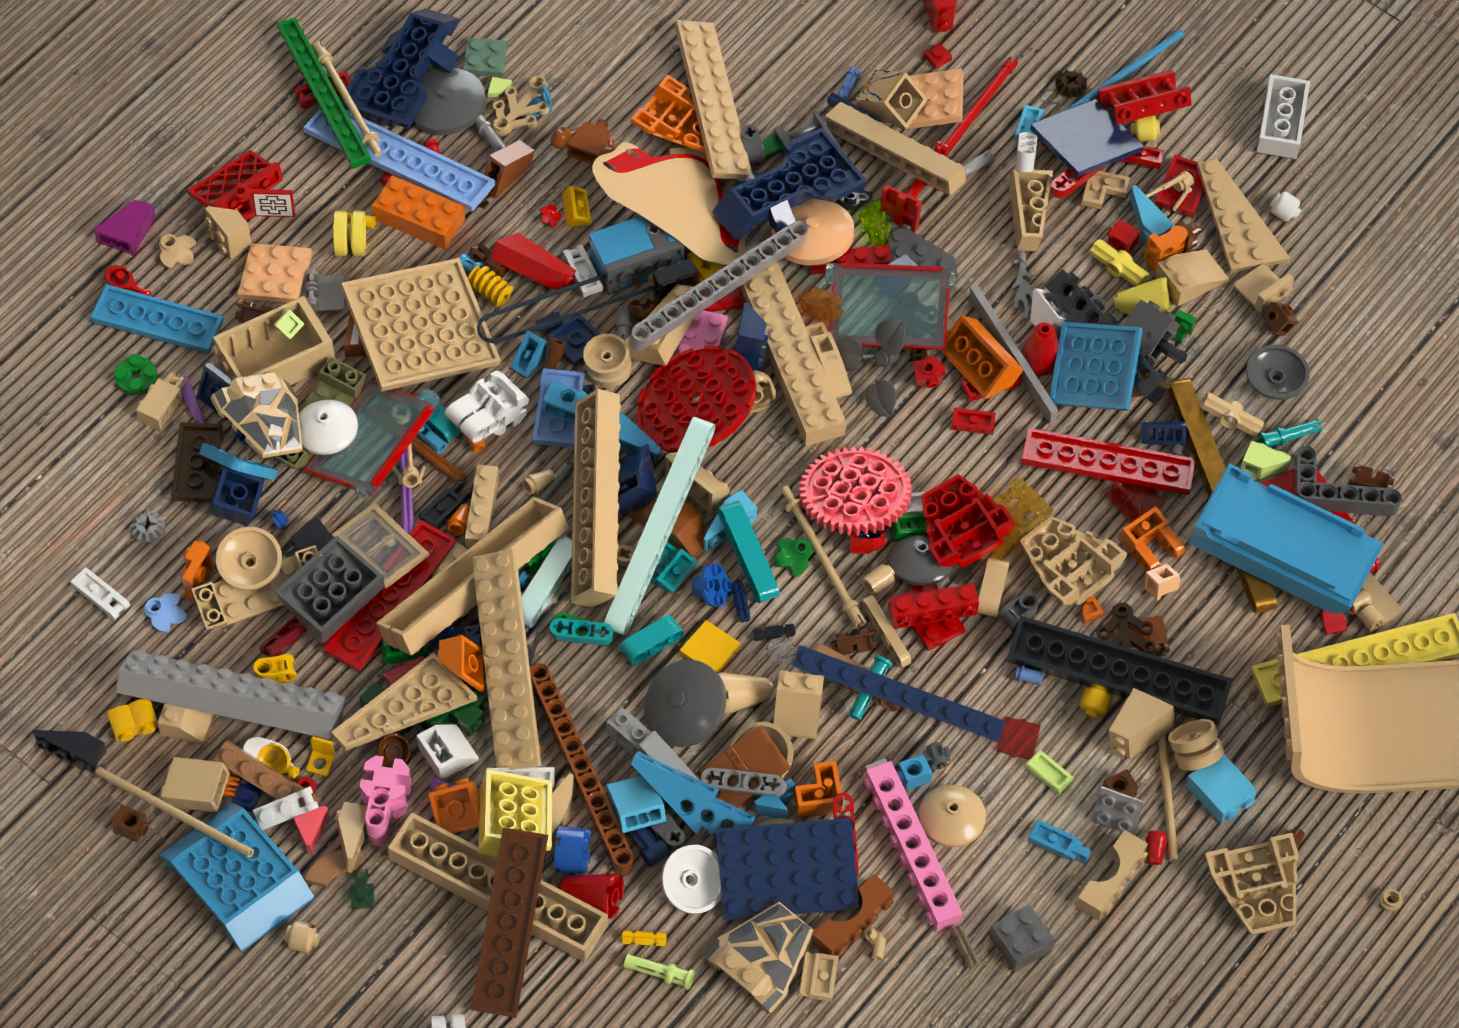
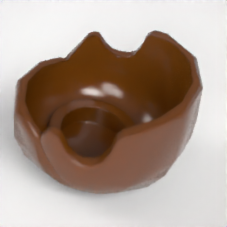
[628,298,661,322]
[376,733,411,768]

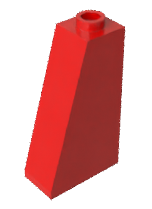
[490,232,576,290]

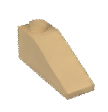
[335,801,367,873]

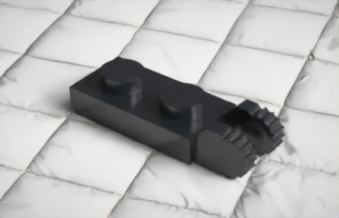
[418,480,473,528]

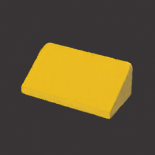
[562,186,592,227]

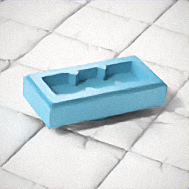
[1014,105,1044,141]

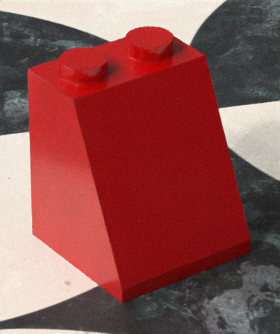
[923,0,959,33]

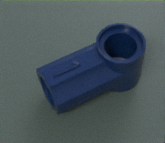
[628,826,670,867]

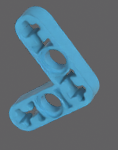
[199,443,278,480]

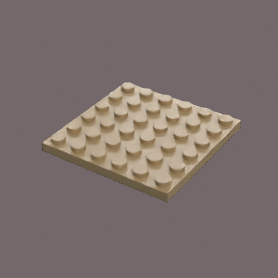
[341,258,501,391]

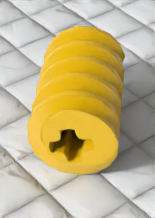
[468,266,513,307]

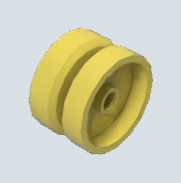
[333,211,366,256]

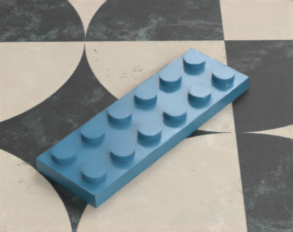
[91,284,224,354]

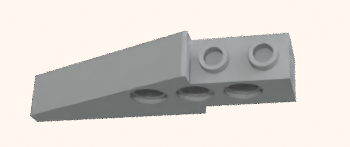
[606,707,712,818]

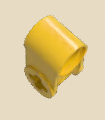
[254,654,297,683]

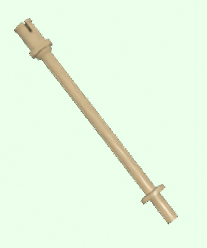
[312,41,382,157]
[781,486,867,629]

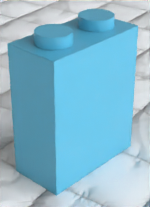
[1186,754,1257,824]
[607,775,666,833]

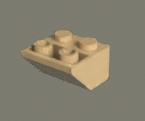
[205,206,251,259]

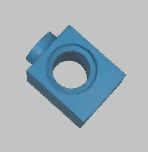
[897,754,932,791]

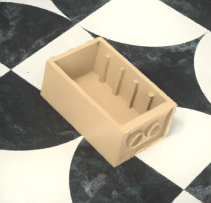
[212,296,335,385]

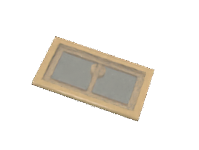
[331,502,430,588]

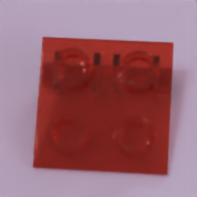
[1105,481,1165,523]

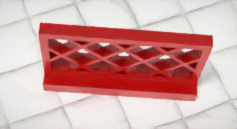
[187,150,283,210]

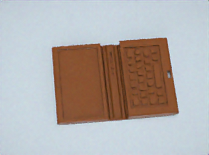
[698,725,791,808]

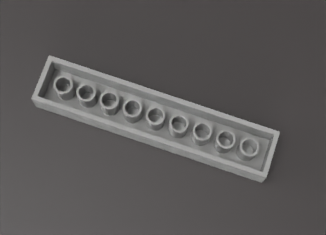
[116,650,345,739]

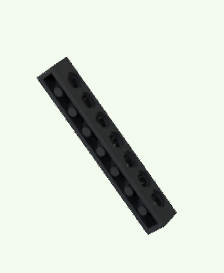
[1045,269,1171,403]

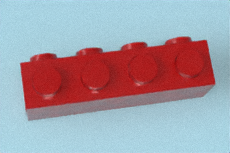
[888,584,979,629]

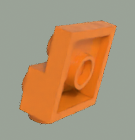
[181,541,214,602]
[428,778,480,833]

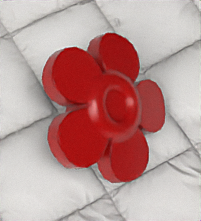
[540,204,562,228]

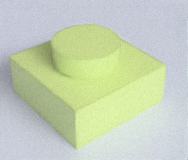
[274,309,304,339]

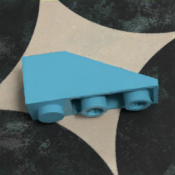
[704,490,757,552]

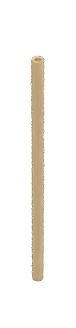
[1158,735,1178,862]
[95,767,254,858]

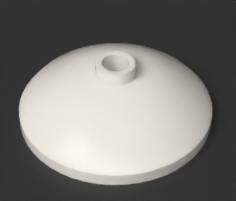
[299,400,358,455]
[661,845,721,913]

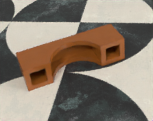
[811,874,894,956]

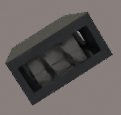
[285,516,333,558]

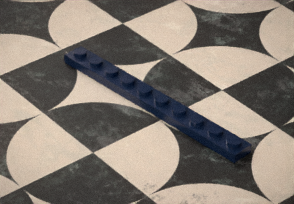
[791,645,1006,742]

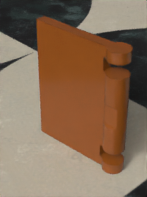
[1112,616,1170,654]

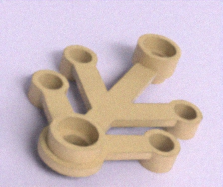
[493,76,549,136]

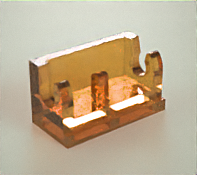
[799,287,844,325]

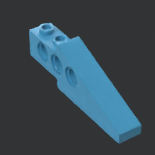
[541,380,661,464]
[631,751,756,836]

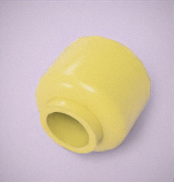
[1131,115,1160,142]

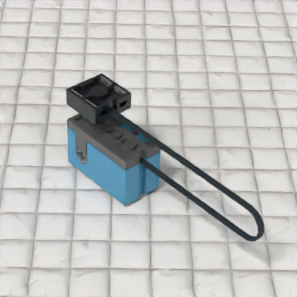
[477,216,698,344]

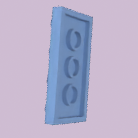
[532,368,585,448]

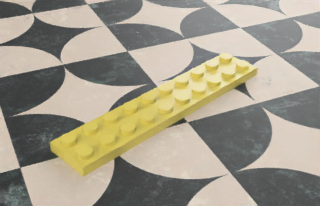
[1251,613,1459,707]

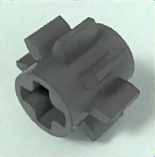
[923,742,951,770]

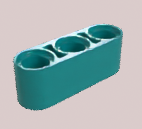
[408,390,461,444]
[619,615,684,666]

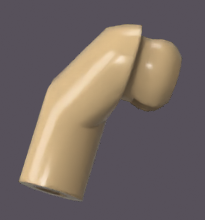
[864,927,886,961]

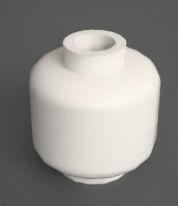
[1270,192,1301,222]

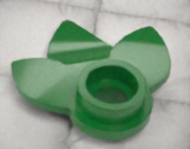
[774,537,813,577]

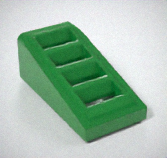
[888,513,928,541]
[380,639,429,664]

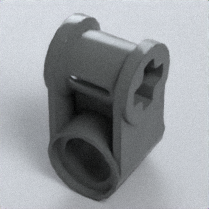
[741,124,765,164]
[997,591,1039,632]
[648,812,686,855]

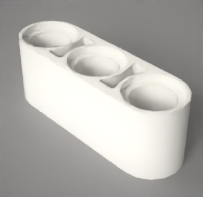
[1015,132,1037,172]

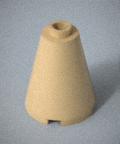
[717,672,774,716]

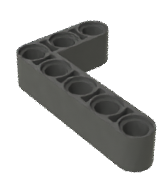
[1294,446,1402,516]

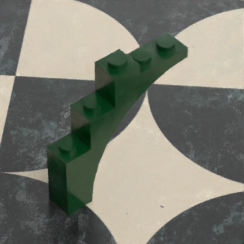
[359,682,489,737]

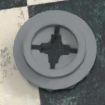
[130,510,165,543]

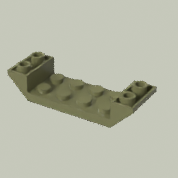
[273,356,367,470]

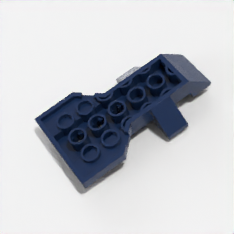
[340,8,460,129]
[712,128,867,240]

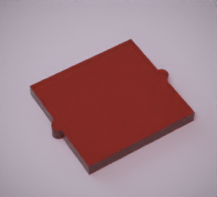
[996,716,1041,760]

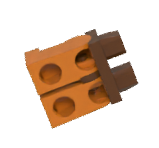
[1143,221,1201,273]

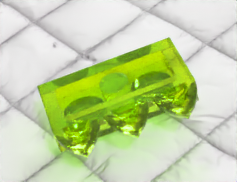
[859,200,891,246]

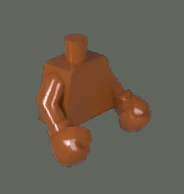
[550,119,616,166]

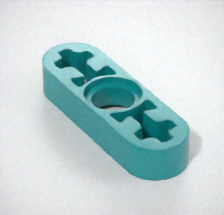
[550,618,613,645]

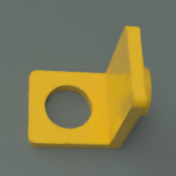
[306,736,335,777]

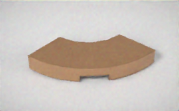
[305,850,362,888]

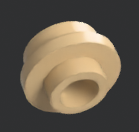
[1380,889,1403,911]

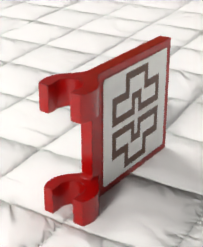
[236,184,296,221]

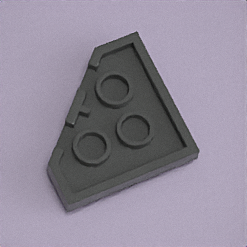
[886,228,958,284]

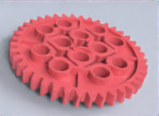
[799,446,912,536]

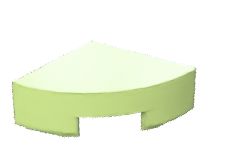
[488,77,512,97]

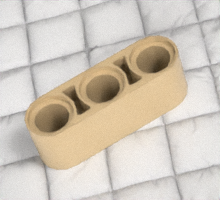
[978,558,1010,618]

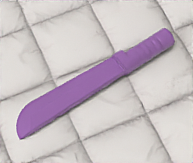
[181,376,206,423]

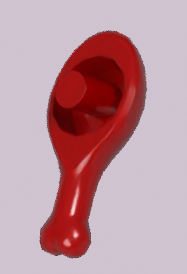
[104,265,152,296]

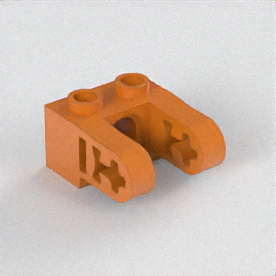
[1118,506,1186,572]

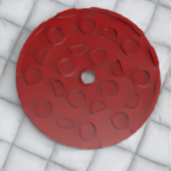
[636,345,757,453]

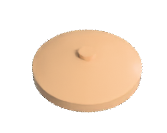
[772,199,854,265]

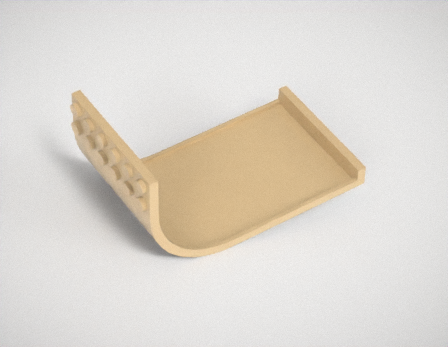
[1276,624,1459,794]

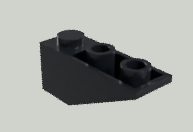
[33,730,107,773]

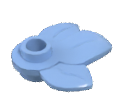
[144,593,187,633]

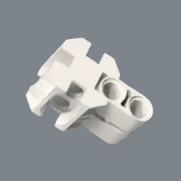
[445,370,529,443]

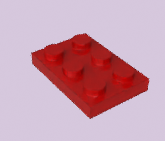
[1155,155,1204,218]
[896,584,966,651]

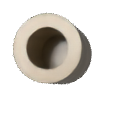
[861,564,895,596]

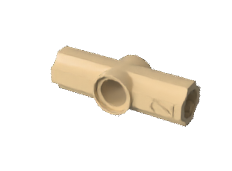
[1200,392,1264,438]

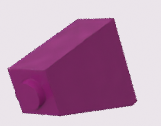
[94,200,156,255]

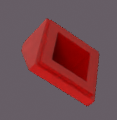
[1319,609,1347,635]

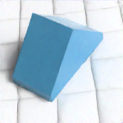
[510,331,546,378]

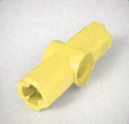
[1089,239,1149,286]

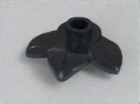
[840,188,873,210]

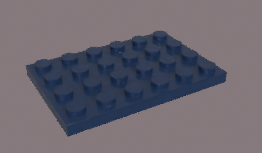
[716,818,859,920]

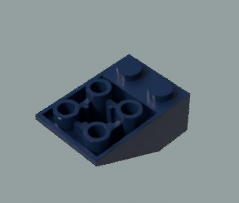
[618,444,658,515]

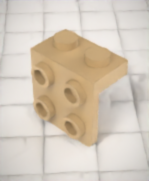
[1234,264,1294,313]

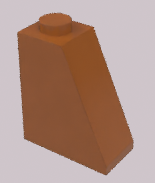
[483,140,535,198]

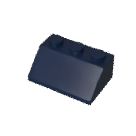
[734,303,769,371]

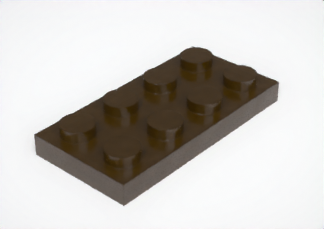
[171,422,223,502]

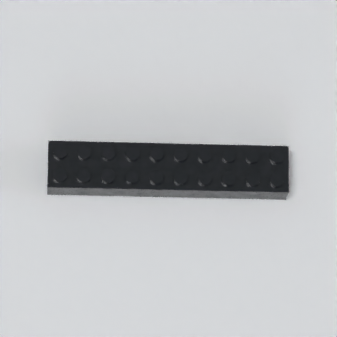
[1008,615,1233,726]

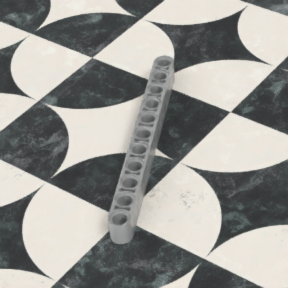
[629,221,808,351]

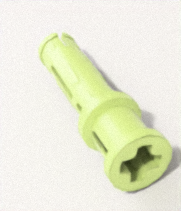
[624,953,695,990]

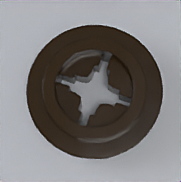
[1055,69,1087,97]

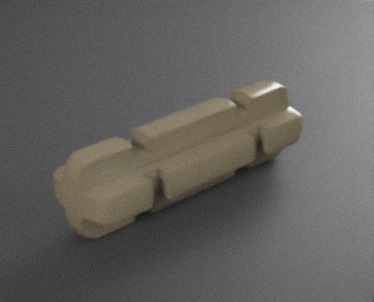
[951,926,979,969]

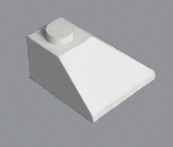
[1031,288,1078,336]

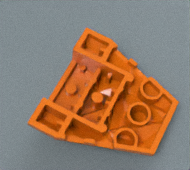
[630,74,706,153]

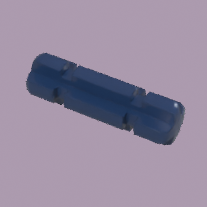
[732,582,751,623]

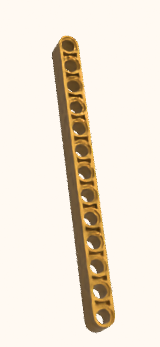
[1167,378,1277,614]

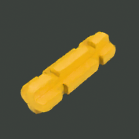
[622,930,667,946]

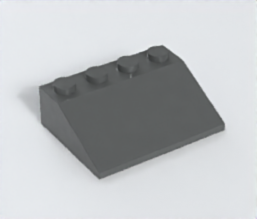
[275,536,384,644]

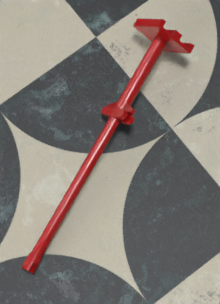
[879,57,1018,233]

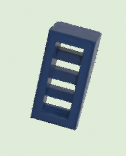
[1142,421,1187,445]

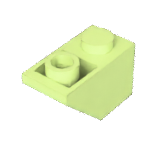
[1240,441,1291,479]

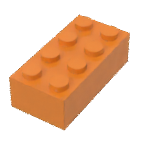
[372,175,465,250]

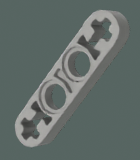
[701,768,787,797]

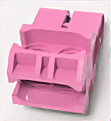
[360,756,412,846]

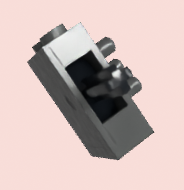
[1124,300,1188,374]

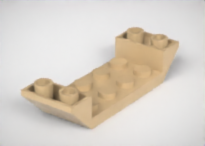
[191,545,318,630]

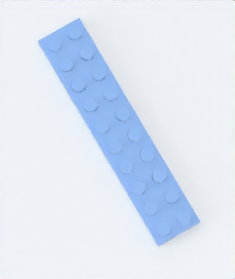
[303,109,495,212]

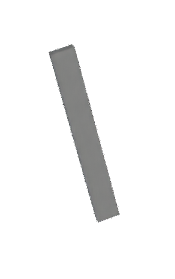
[969,284,1058,425]

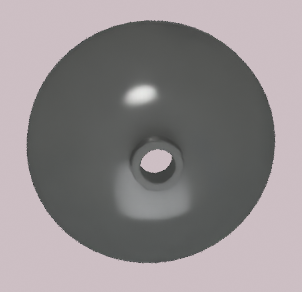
[1246,345,1310,400]
[889,535,953,586]

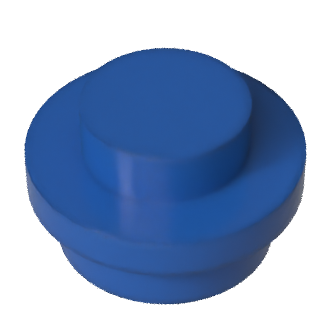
[270,510,289,529]

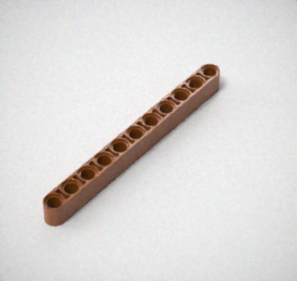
[530,663,633,876]

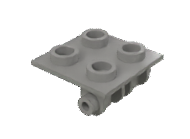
[302,269,344,311]
[1091,786,1144,835]

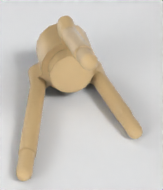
[1145,171,1194,211]
[392,444,426,488]

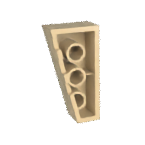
[625,284,696,366]

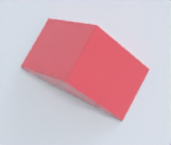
[294,806,329,855]

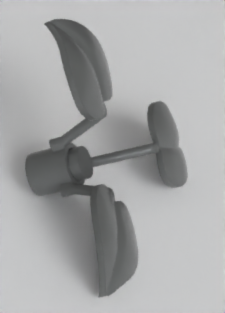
[835,319,906,417]

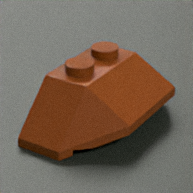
[626,492,705,558]

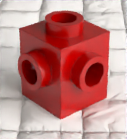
[913,356,946,388]

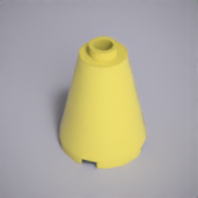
[1114,277,1171,314]

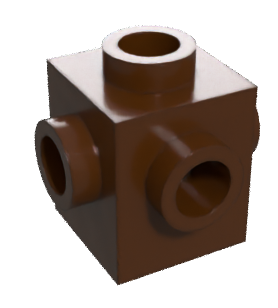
[1261,302,1299,336]

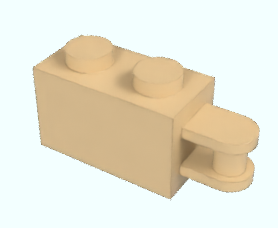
[136,372,186,431]

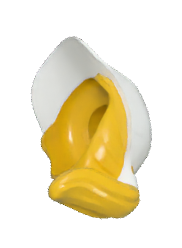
[243,737,300,779]

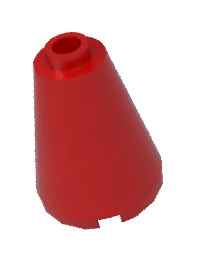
[1020,322,1059,376]
[558,874,624,919]

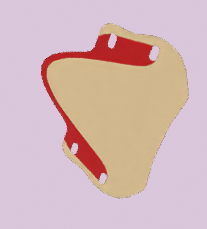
[592,143,747,265]

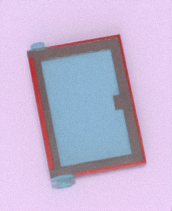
[825,263,956,351]
[303,380,441,498]

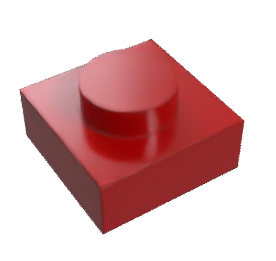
[924,43,952,69]

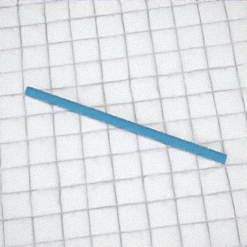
[1063,30,1184,112]

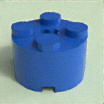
[554,826,591,874]

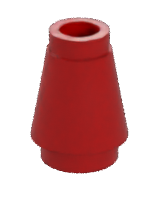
[1145,831,1168,865]

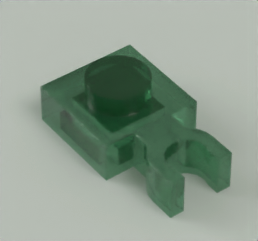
[350,869,375,910]

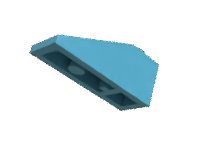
[1130,185,1175,243]

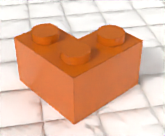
[794,761,843,818]

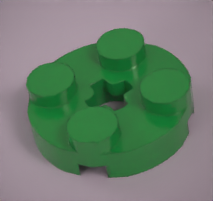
[114,354,157,396]

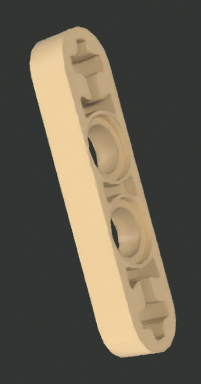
[861,595,911,668]

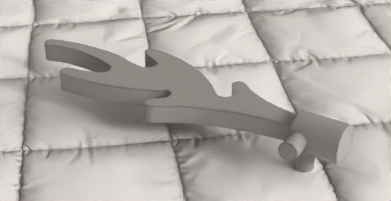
[1012,252,1033,321]

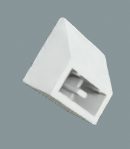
[417,724,479,780]

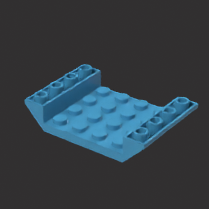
[159,802,314,952]

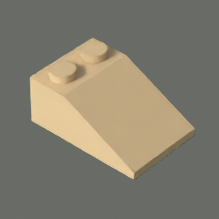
[1155,250,1229,306]

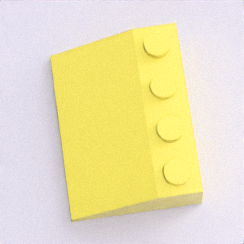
[478,769,552,857]

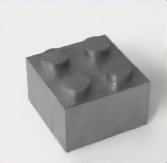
[989,904,1055,973]

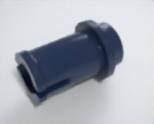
[535,311,563,333]

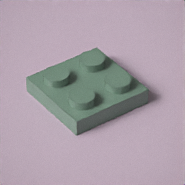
[463,38,508,77]

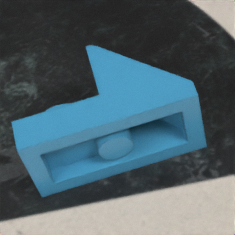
[754,778,796,819]

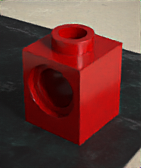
[1106,220,1141,254]

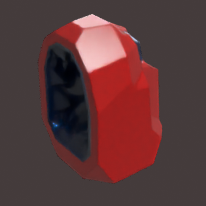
[850,529,885,554]

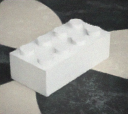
[1257,74,1310,159]

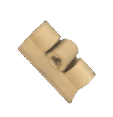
[1348,572,1402,632]

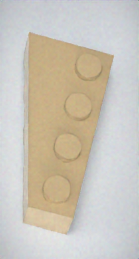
[1009,169,1053,251]

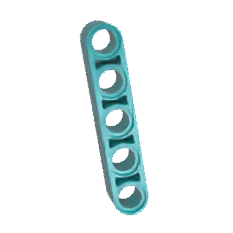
[718,500,780,603]

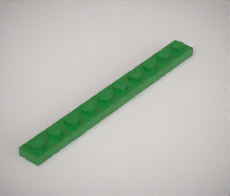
[277,17,371,169]

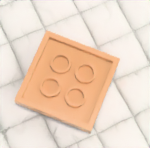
[907,68,963,129]
[238,243,312,303]

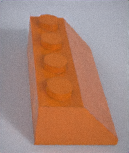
[940,315,1024,399]

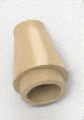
[522,469,555,495]

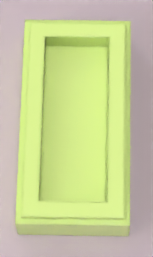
[1025,750,1074,795]

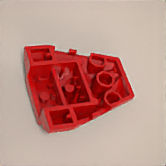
[921,474,1016,567]

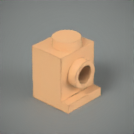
[1145,564,1180,601]

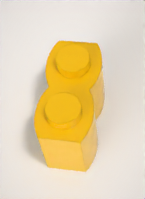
[107,699,159,742]

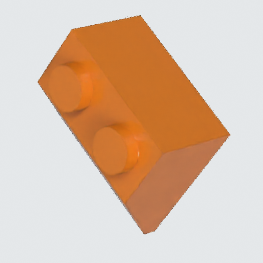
[438,635,485,692]

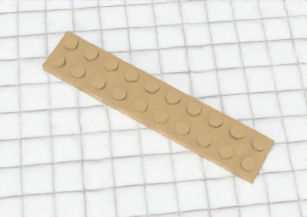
[674,20,752,179]
[472,549,541,770]

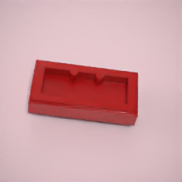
[700,287,743,312]

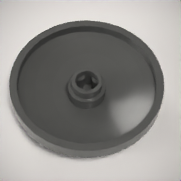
[413,68,486,135]
[644,659,727,747]

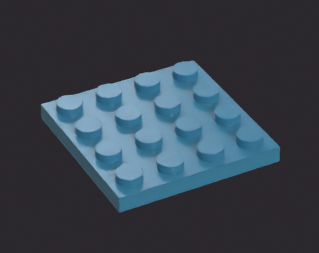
[1050,322,1143,411]

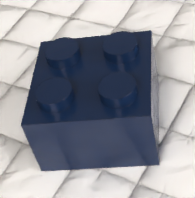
[207,466,265,526]

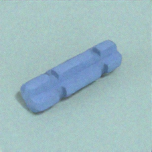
[838,66,860,100]

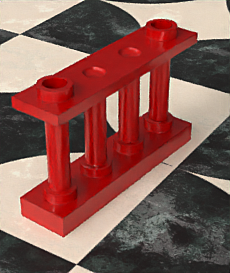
[1097,70,1192,125]

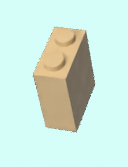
[161,757,230,813]

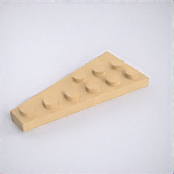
[1197,159,1290,273]
[331,652,477,751]

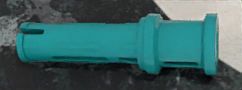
[1258,419,1322,447]
[848,655,893,721]

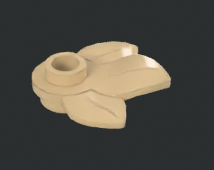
[159,234,196,269]

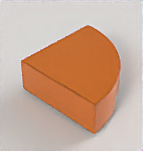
[1081,595,1104,624]

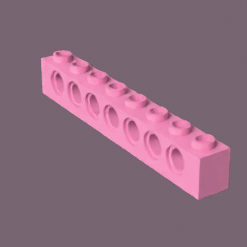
[864,761,963,932]

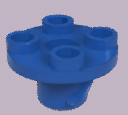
[691,563,732,607]

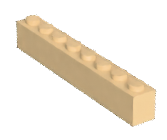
[825,102,966,196]

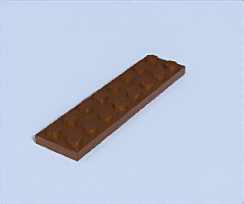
[471,827,549,1018]

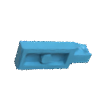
[1027,820,1091,863]

